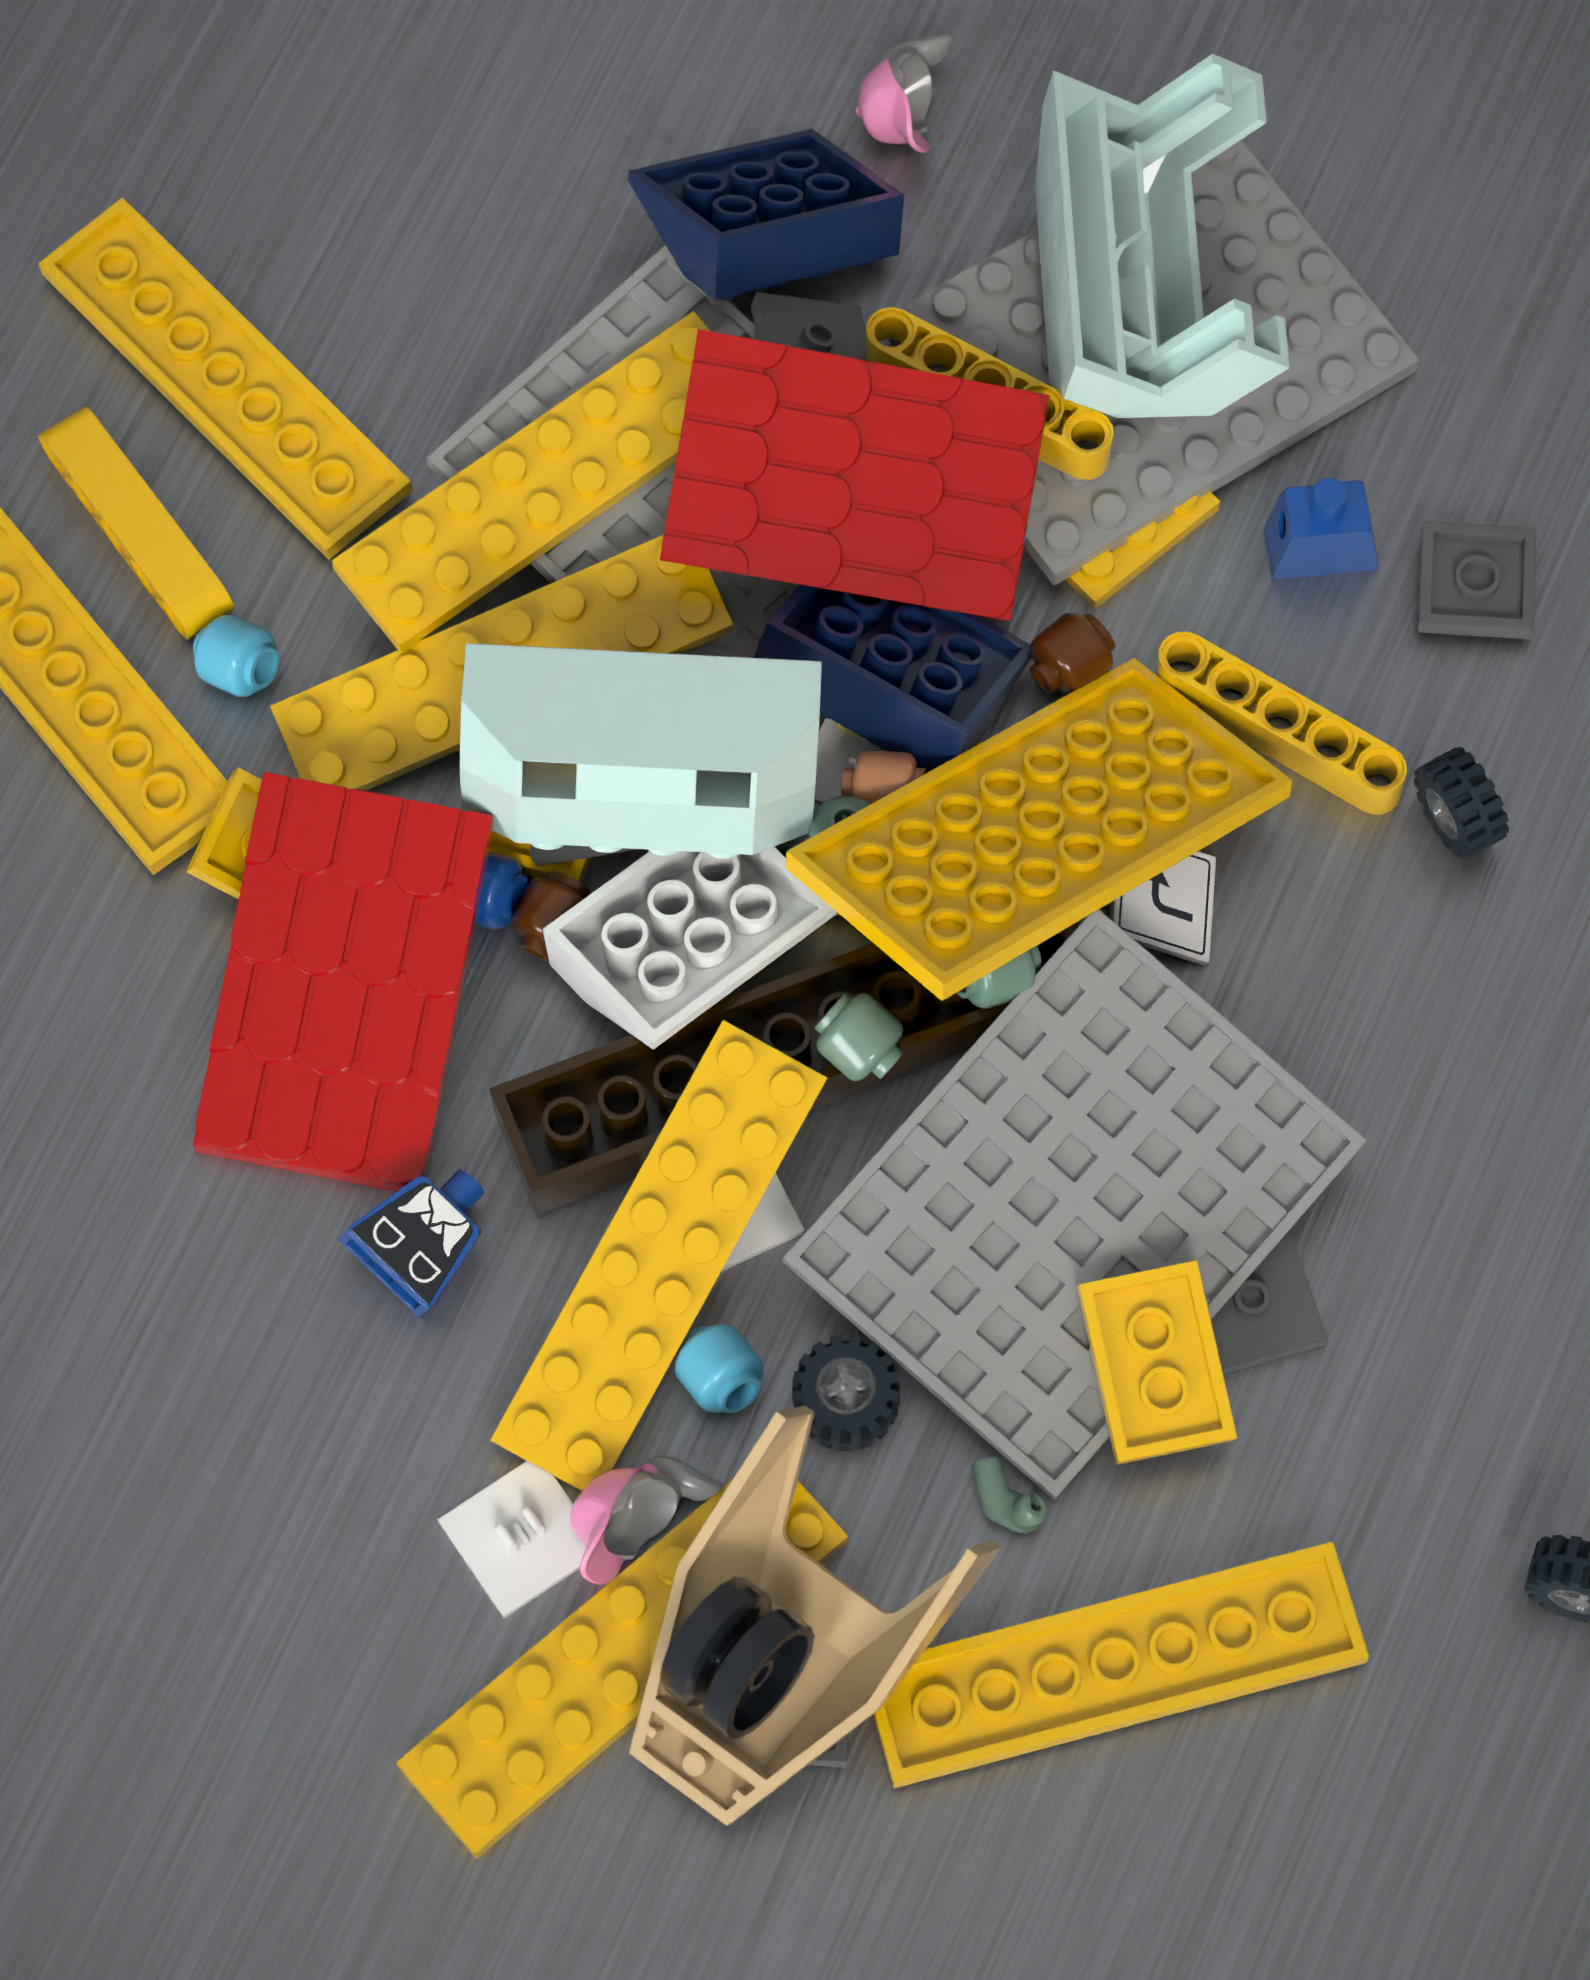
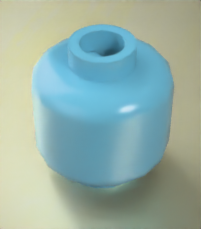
[193,615,280,697]
[675,1324,764,1414]

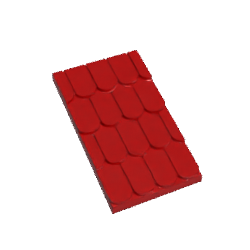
[660,329,1050,621]
[193,772,494,1192]

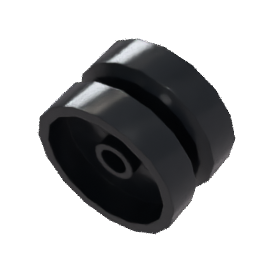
[659,1577,815,1739]

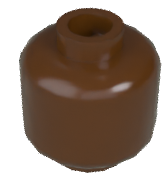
[1029,613,1115,696]
[510,871,592,962]

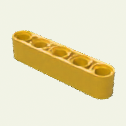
[865,307,1114,480]
[37,406,235,640]
[1156,631,1407,815]

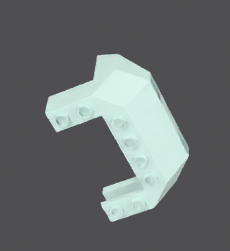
[1035,54,1290,418]
[460,643,822,859]

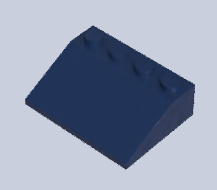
[628,129,904,300]
[753,585,1032,773]

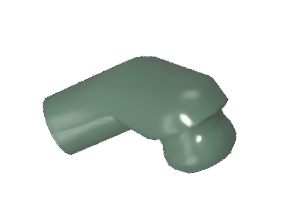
[972,1457,1047,1533]

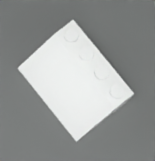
[543,847,836,1050]

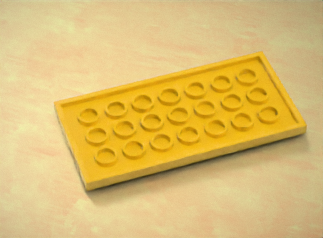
[786,658,1292,1001]

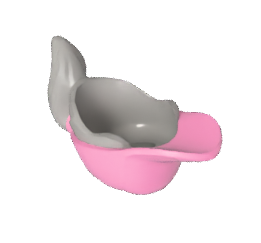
[855,34,952,153]
[570,1456,724,1585]

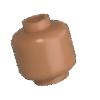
[841,750,927,804]

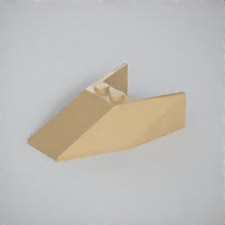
[629,1406,1003,1826]

